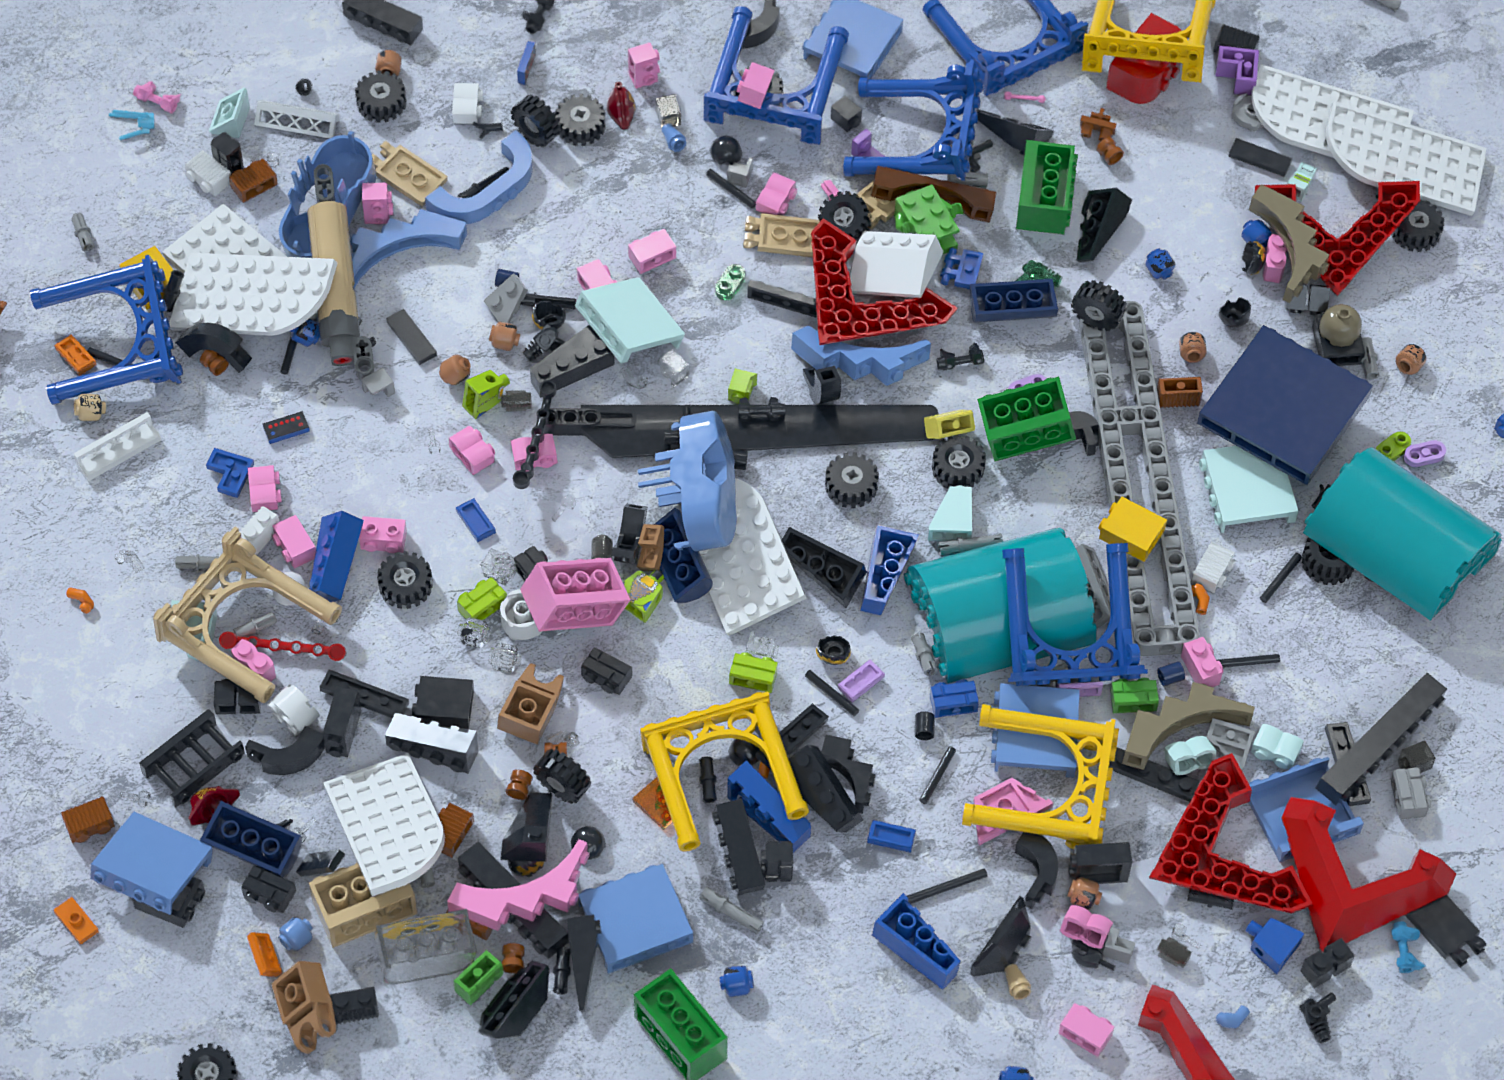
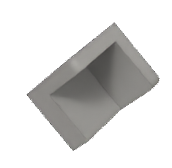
[727,157,753,188]
[361,367,395,397]
[1103,927,1135,964]

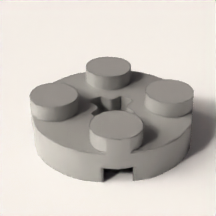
[1232,93,1264,131]

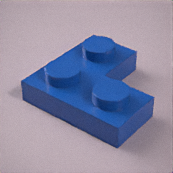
[206,448,254,498]

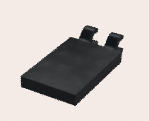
[1405,895,1487,968]

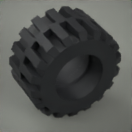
[1301,537,1354,585]

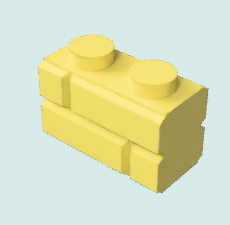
[924,409,975,439]

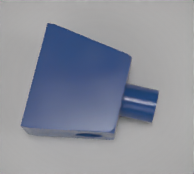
[1245,918,1304,974]

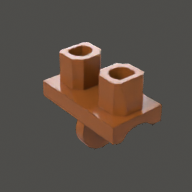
[1080,108,1117,141]

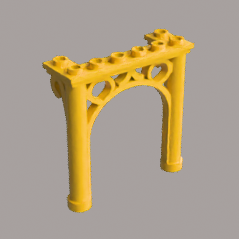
[1082,0,1216,83]
[640,692,809,852]
[962,704,1119,849]

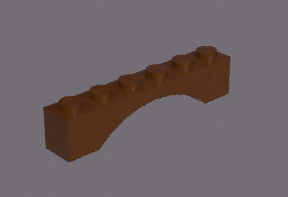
[871,166,996,223]

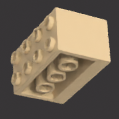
[309,862,418,948]

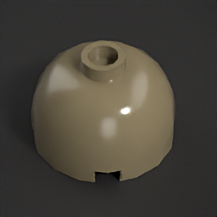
[1319,304,1362,347]

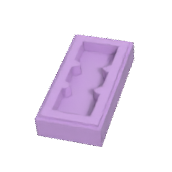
[837,660,885,703]

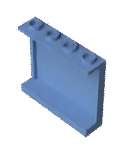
[802,0,903,79]
[991,683,1080,778]
[1249,757,1364,863]
[90,812,213,915]
[578,864,693,974]

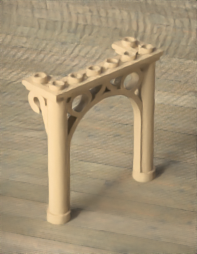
[153,526,342,703]

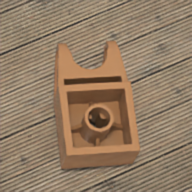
[497,663,564,745]
[271,961,336,1054]

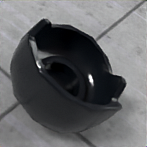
[710,136,742,165]
[1219,297,1251,327]
[728,734,760,766]
[570,826,606,860]

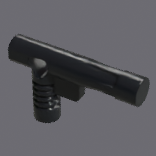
[968,139,993,172]

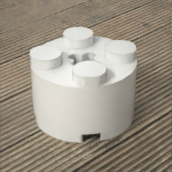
[500,589,542,640]
[267,684,320,737]

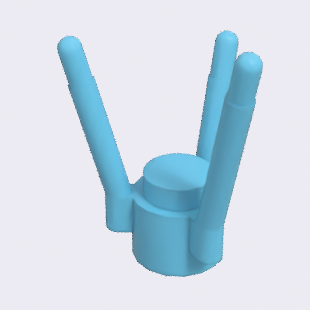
[109,110,155,140]

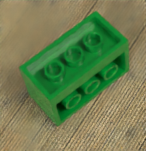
[1016,140,1078,235]
[977,377,1076,462]
[634,968,728,1080]

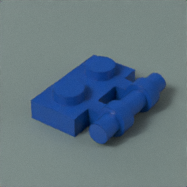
[940,248,984,290]

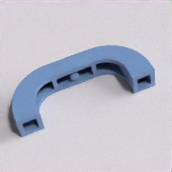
[425,130,532,224]

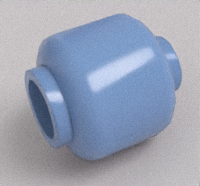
[278,917,313,951]

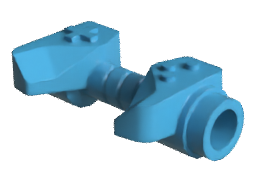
[1391,921,1426,973]

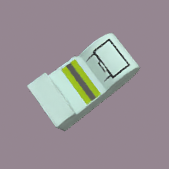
[1288,162,1317,202]

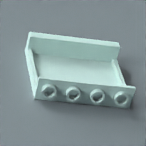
[575,277,685,363]
[1199,446,1298,533]

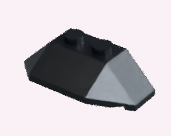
[970,896,1032,977]
[478,960,550,1039]

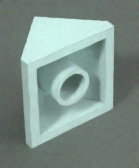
[209,88,250,138]

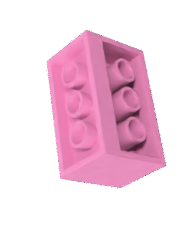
[520,558,630,632]

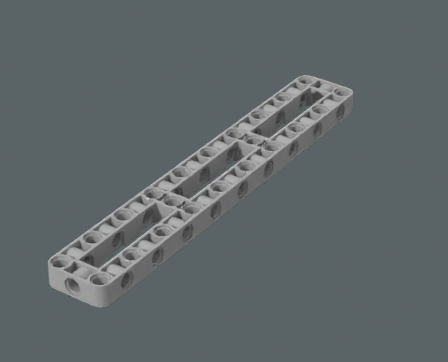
[1079,301,1199,656]

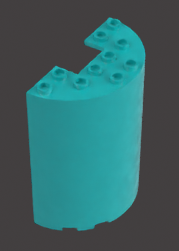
[1303,447,1502,621]
[904,528,1097,683]

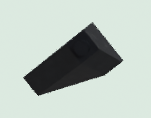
[976,109,1054,155]
[1077,187,1133,262]
[501,792,552,862]
[566,915,602,1012]

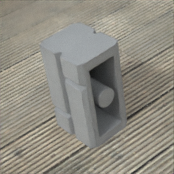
[1391,767,1431,819]

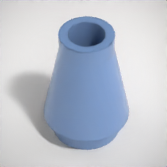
[661,124,686,152]

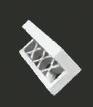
[254,100,340,138]
[74,412,161,482]

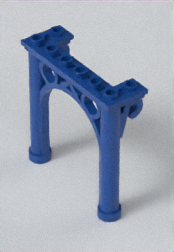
[922,0,1088,96]
[704,6,849,145]
[843,60,983,181]
[30,255,183,405]
[1002,543,1148,686]

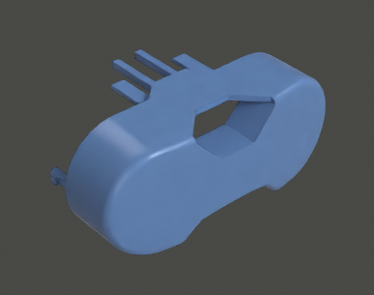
[279,131,376,258]
[638,411,737,551]

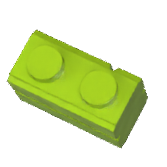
[457,577,507,627]
[729,652,778,693]

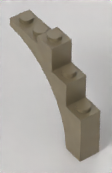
[1249,184,1330,303]
[1122,682,1255,770]

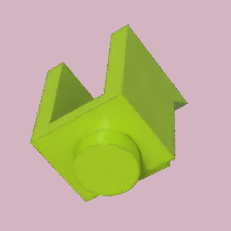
[728,368,757,404]

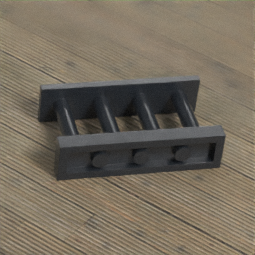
[139,709,245,808]

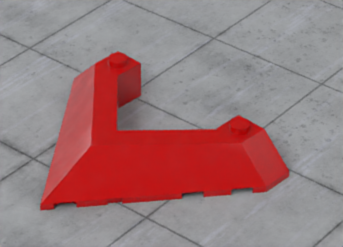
[1255,181,1420,297]
[811,218,958,345]
[1149,753,1313,914]
[1281,797,1457,952]
[1138,984,1235,1080]

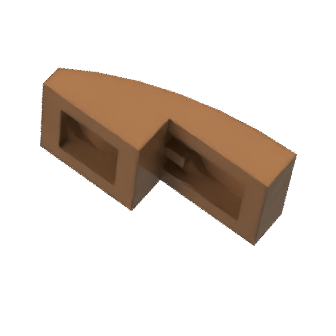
[637,524,664,571]

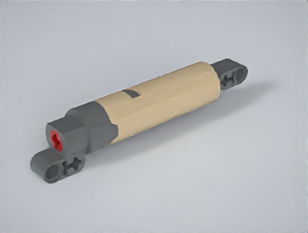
[307,164,374,380]

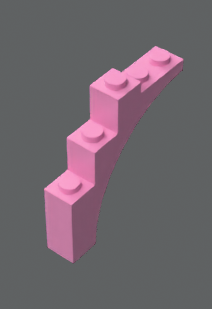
[447,840,590,931]

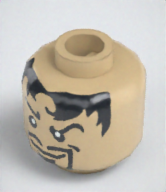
[74,394,106,421]

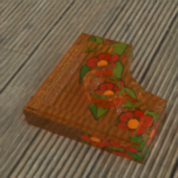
[632,777,672,830]

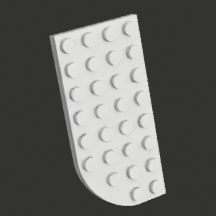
[1251,65,1414,158]
[1326,101,1487,216]
[162,204,318,320]
[169,253,337,336]
[673,478,807,636]
[323,753,445,897]

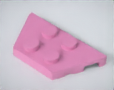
[973,778,1053,845]

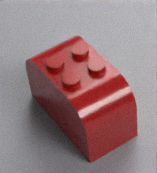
[1106,13,1182,104]

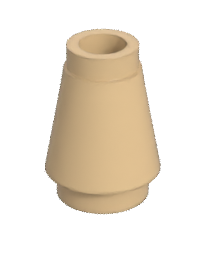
[1005,964,1031,1000]

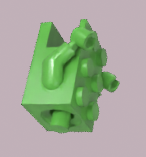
[894,185,964,255]

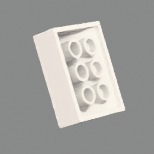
[850,231,943,298]

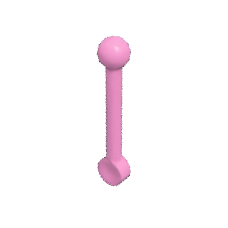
[1004,91,1046,103]

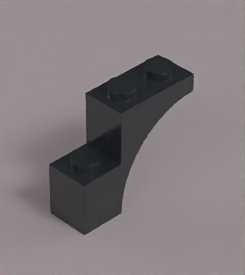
[821,735,876,814]

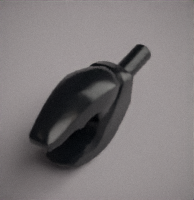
[1072,940,1116,971]

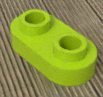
[1376,431,1411,461]

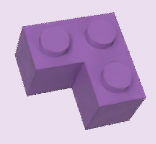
[1215,46,1259,96]

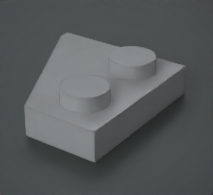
[483,273,528,323]
[1207,718,1255,772]

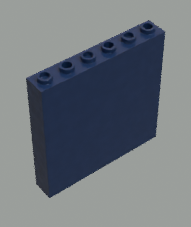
[1197,325,1373,485]

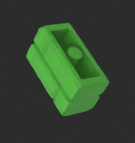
[1110,677,1159,713]
[453,950,504,1005]

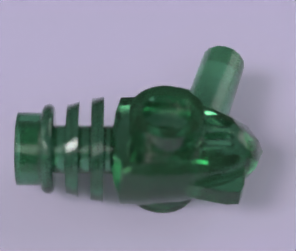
[1015,260,1062,288]

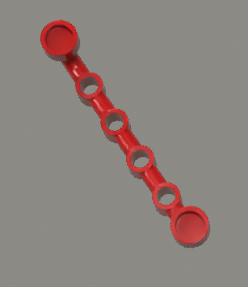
[219,631,347,661]

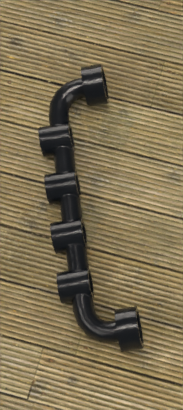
[513,380,556,489]

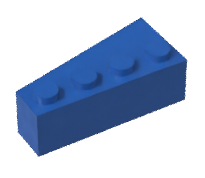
[309,511,364,602]
[860,525,919,615]
[727,760,811,853]
[872,893,961,990]

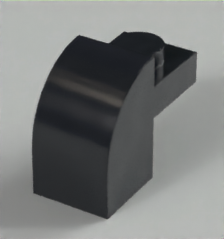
[1069,411,1099,456]

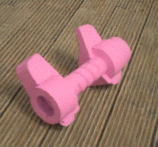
[133,81,181,114]

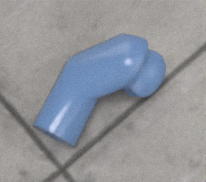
[1216,1005,1250,1028]

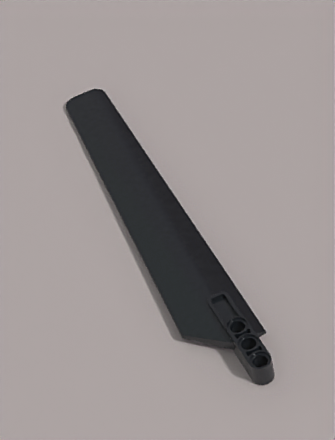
[542,405,938,458]

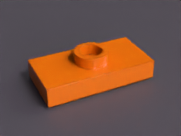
[54,334,97,376]
[53,897,99,945]
[247,932,282,977]

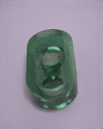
[715,264,746,300]

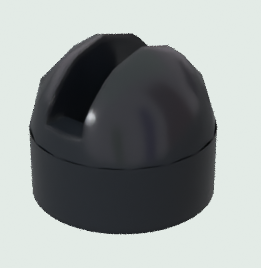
[295,78,312,96]

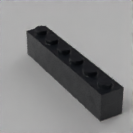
[458,841,569,959]

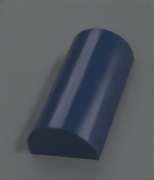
[970,279,1058,323]
[653,508,713,603]
[200,801,302,877]

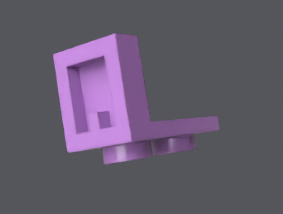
[851,129,885,157]

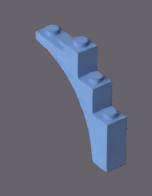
[350,209,467,288]
[791,325,931,386]

